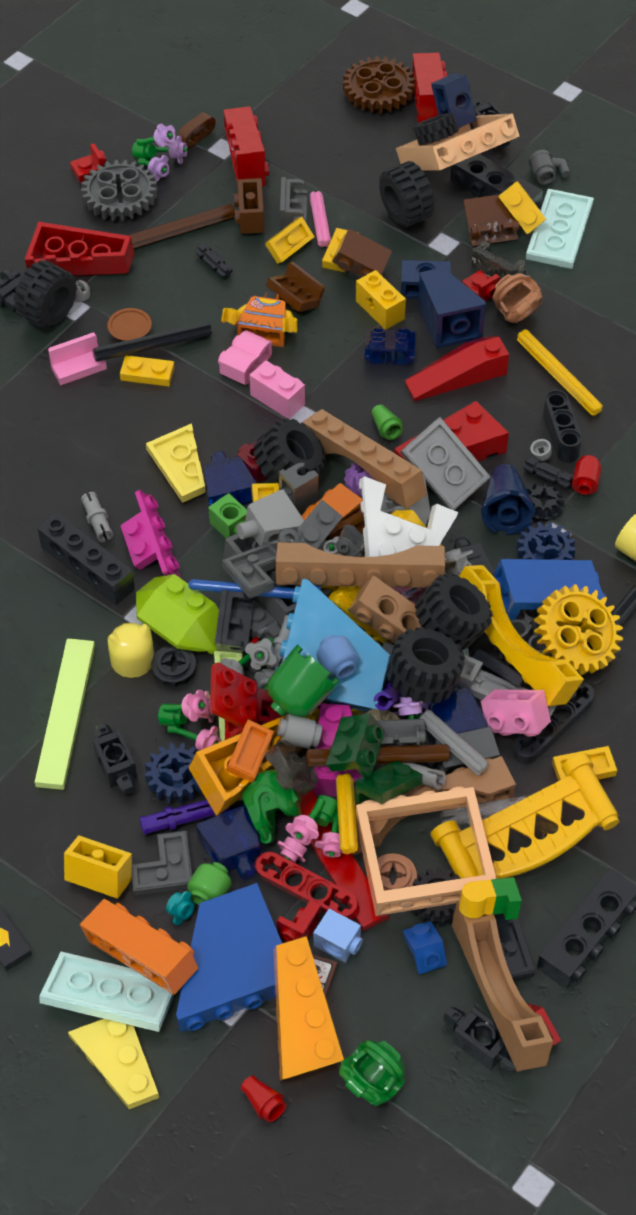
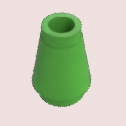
[371,405,403,440]

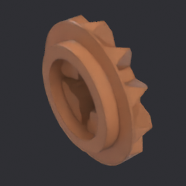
[377,853,417,891]

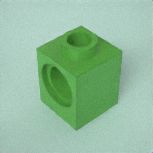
[208,493,247,538]

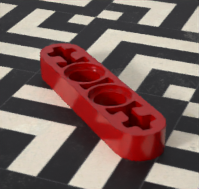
[256,852,360,920]

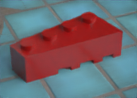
[223,106,269,187]
[25,222,135,276]
[394,401,509,462]

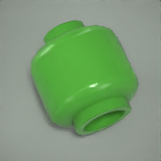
[187,862,232,906]

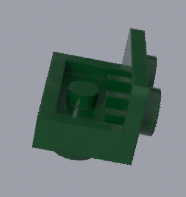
[326,713,385,778]
[355,761,423,805]

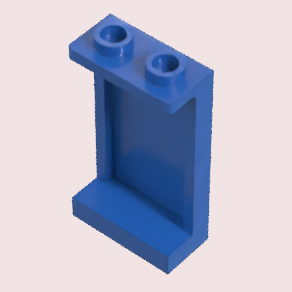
[493,559,606,620]

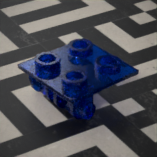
[364,328,415,364]

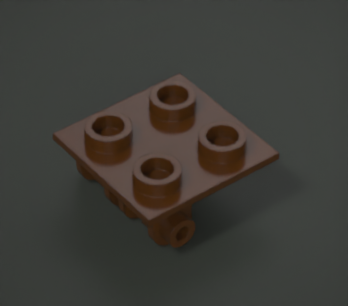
[463,194,519,246]

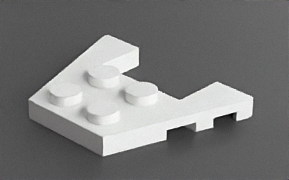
[359,476,458,557]

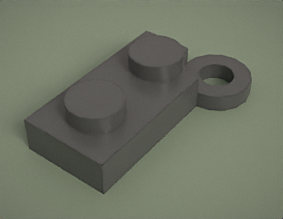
[278,500,343,548]

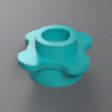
[166,891,196,925]

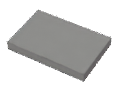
[400,417,490,510]

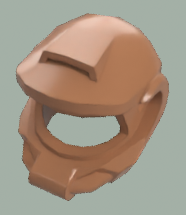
[493,273,543,323]

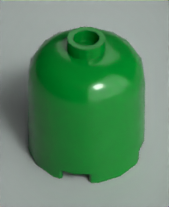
[267,644,341,718]

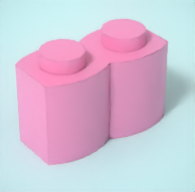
[218,330,272,385]

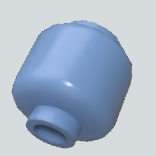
[316,635,359,679]

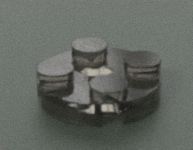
[265,740,318,796]

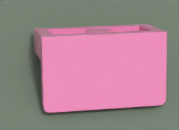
[48,333,107,386]

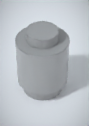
[277,714,322,749]

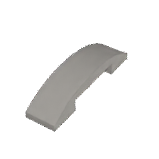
[457,655,557,717]

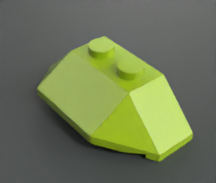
[136,574,219,654]

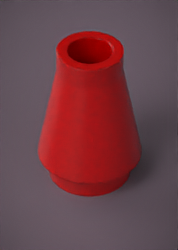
[241,1075,286,1122]

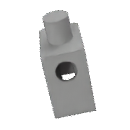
[236,489,304,548]

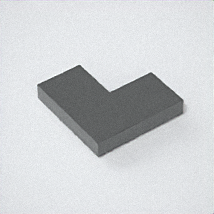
[222,543,277,599]
[132,831,192,896]

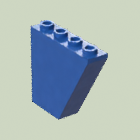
[176,883,282,1032]

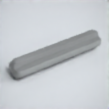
[419,710,489,775]

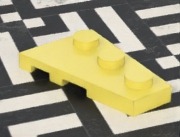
[146,423,206,503]
[68,1019,159,1109]

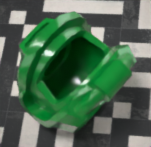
[242,769,302,844]
[339,1040,406,1106]

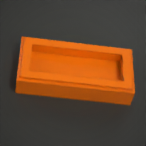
[226,720,274,783]

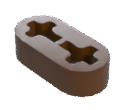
[178,112,216,148]

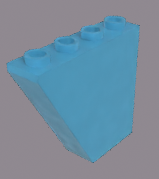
[275,579,390,712]

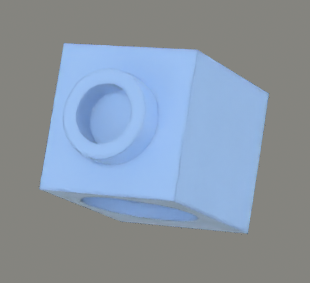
[313,909,363,963]

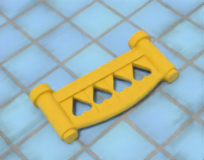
[430,753,620,879]

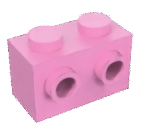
[249,361,305,419]
[481,689,551,736]

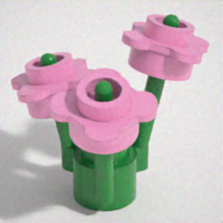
[158,690,221,751]
[277,795,343,863]

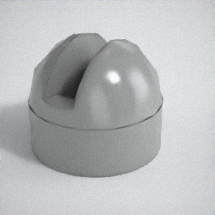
[75,280,91,302]
[530,439,552,462]

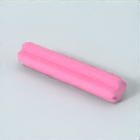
[310,191,331,247]

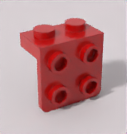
[210,662,257,740]

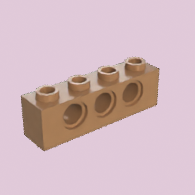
[348,575,424,643]

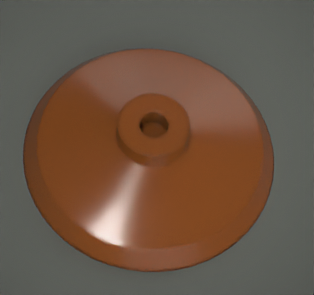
[107,308,152,341]

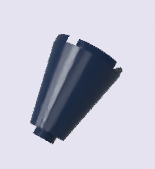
[481,464,535,534]

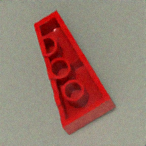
[412,53,447,123]

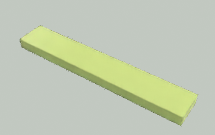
[35,639,95,790]

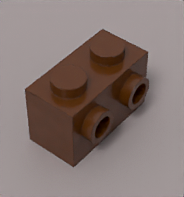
[234,178,264,234]
[332,228,392,278]

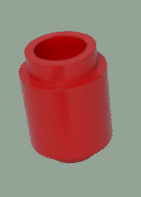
[572,455,602,495]

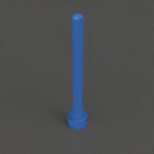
[188,579,322,599]

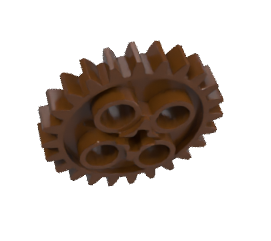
[343,56,416,113]

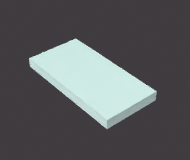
[526,189,594,269]
[39,952,174,1032]

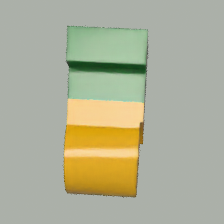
[459,877,522,920]

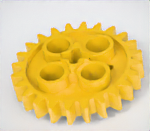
[534,584,623,675]

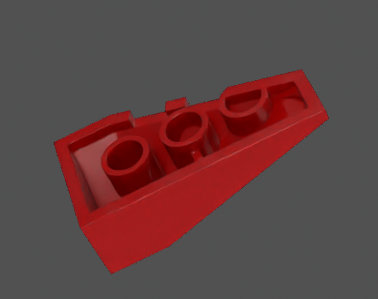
[405,336,509,402]

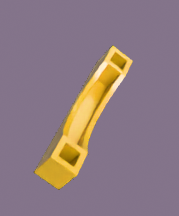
[459,565,584,706]

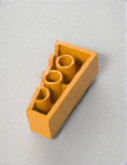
[189,715,302,816]
[273,936,344,1081]

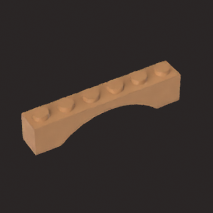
[302,409,427,509]
[276,542,445,588]
[352,756,516,855]
[452,901,553,1071]

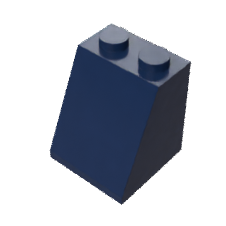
[418,267,486,349]

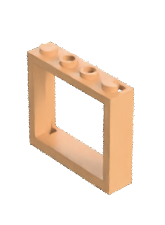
[396,113,519,170]
[356,786,496,916]

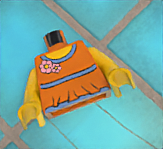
[221,291,297,347]

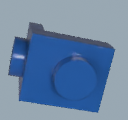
[402,921,447,974]

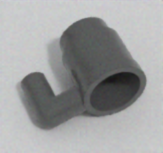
[529,150,571,185]

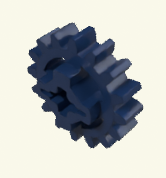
[517,522,576,560]
[145,743,202,803]

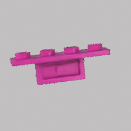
[120,489,181,578]

